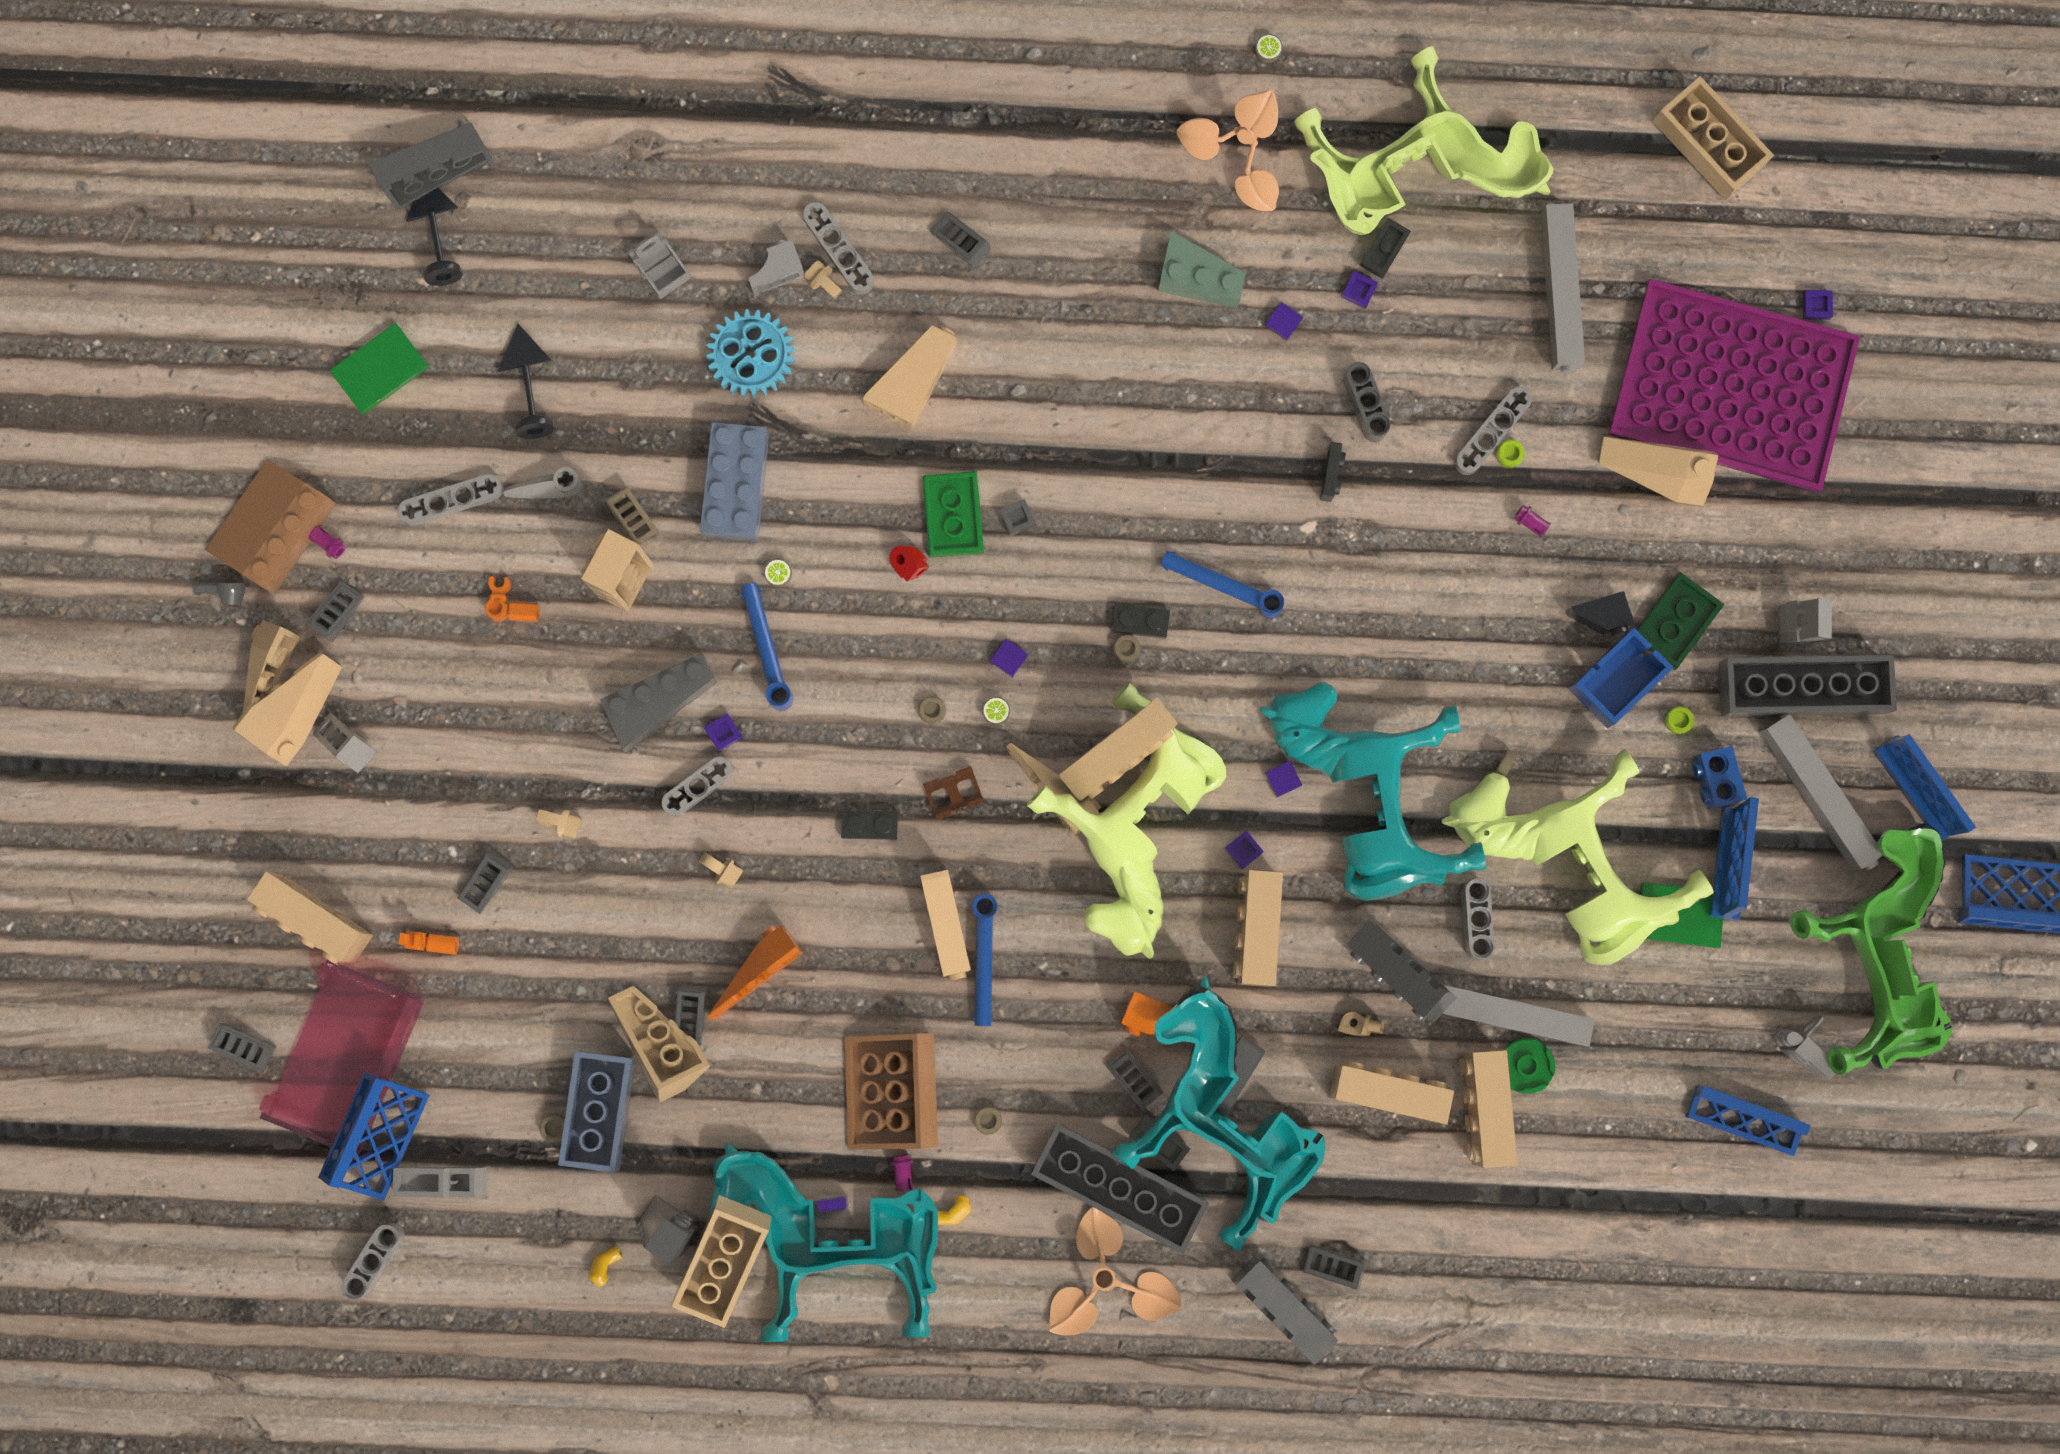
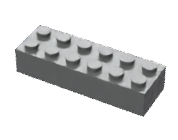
[1719,655,1897,717]
[1031,1122,1209,1254]

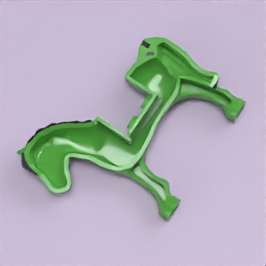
[1789,823,1953,1075]

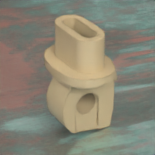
[804,260,843,299]
[536,809,582,839]
[699,852,743,889]
[1338,1012,1384,1036]

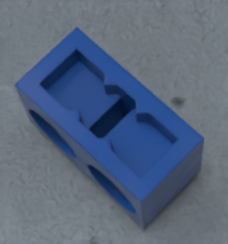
[1692,746,1747,810]

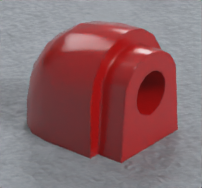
[889,545,929,582]

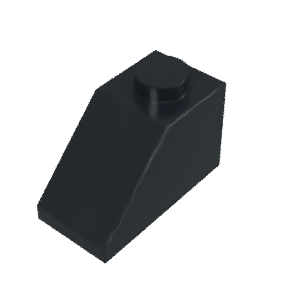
[1566,591,1634,636]

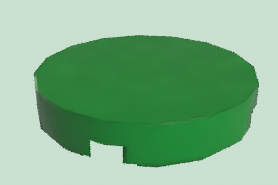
[1503,1038,1556,1094]

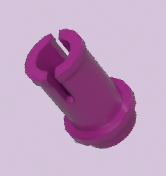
[1514,505,1551,538]
[309,526,346,559]
[890,1155,913,1191]

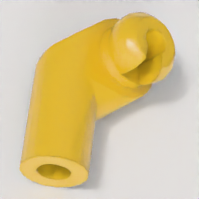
[938,1195,971,1225]
[588,1246,623,1286]

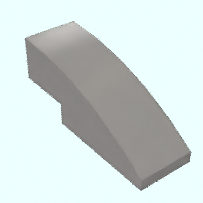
[393,1167,486,1198]

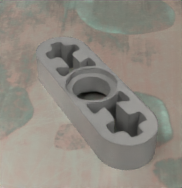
[662,757,733,816]

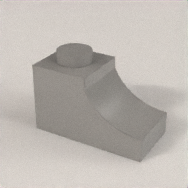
[748,239,804,295]
[313,713,376,773]

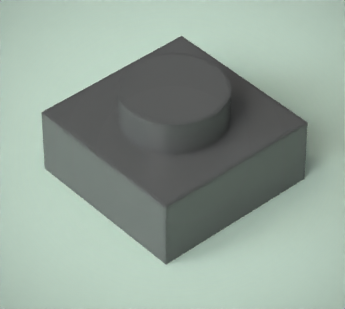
[1000,499,1036,536]

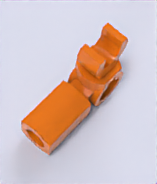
[485,576,540,622]
[398,931,459,955]

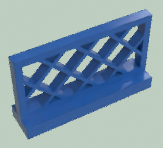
[1873,734,1976,841]
[1709,797,1759,921]
[1959,854,2060,934]
[318,1071,430,1200]

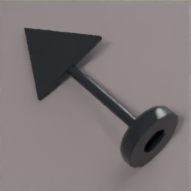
[406,187,463,286]
[498,324,554,439]

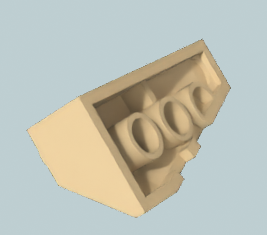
[1598,436,1718,506]
[243,620,300,712]
[232,652,342,766]
[1006,743,1101,837]
[608,986,710,1103]

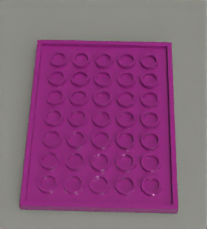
[1608,279,1860,492]

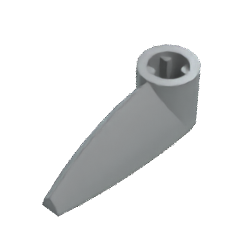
[503,467,582,499]

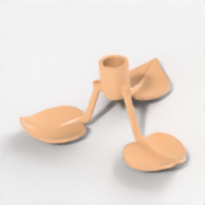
[1177,90,1279,211]
[1049,1207,1182,1336]

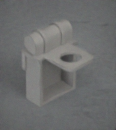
[627,230,691,299]
[1778,598,1832,645]
[1774,1015,1836,1080]

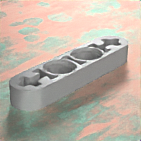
[803,202,874,295]
[1455,386,1532,475]
[397,474,504,526]

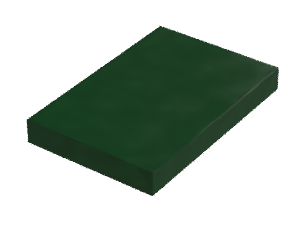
[1636,572,1725,671]

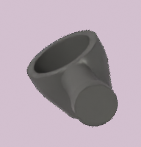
[192,581,246,605]

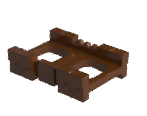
[923,766,985,820]

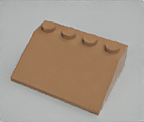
[205,460,336,595]
[845,1033,938,1150]

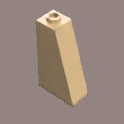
[863,325,957,430]
[920,870,971,981]

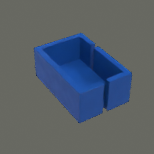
[1569,628,1674,728]

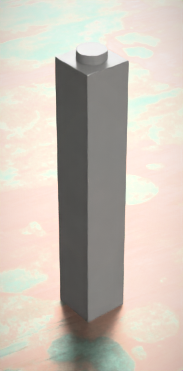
[1541,203,1585,374]
[1759,714,1882,872]
[1442,985,1595,1047]

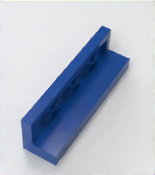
[1686,1085,1811,1156]

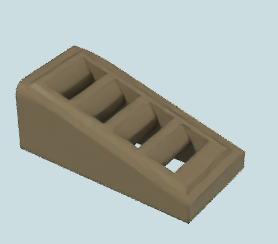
[604,486,659,545]

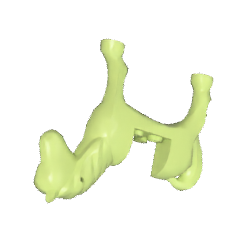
[1294,46,1554,235]
[1027,683,1226,959]
[1442,749,1714,965]

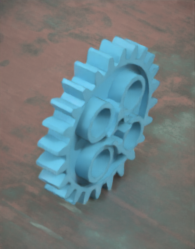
[706,309,796,398]

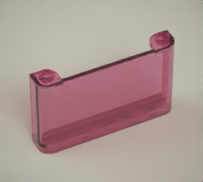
[259,959,424,1155]

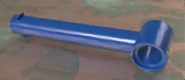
[1161,551,1284,619]
[740,583,794,711]
[972,894,997,1026]

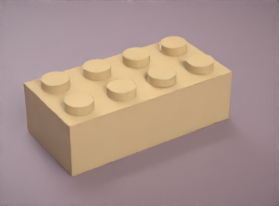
[1653,76,1774,200]
[581,529,654,612]
[1059,698,1178,802]
[1233,870,1283,987]
[247,871,373,965]
[1460,1050,1518,1168]
[1329,1061,1454,1124]
[672,1195,772,1328]

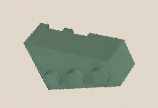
[1158,231,1246,308]

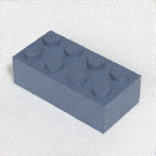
[700,422,769,541]
[558,1051,636,1173]

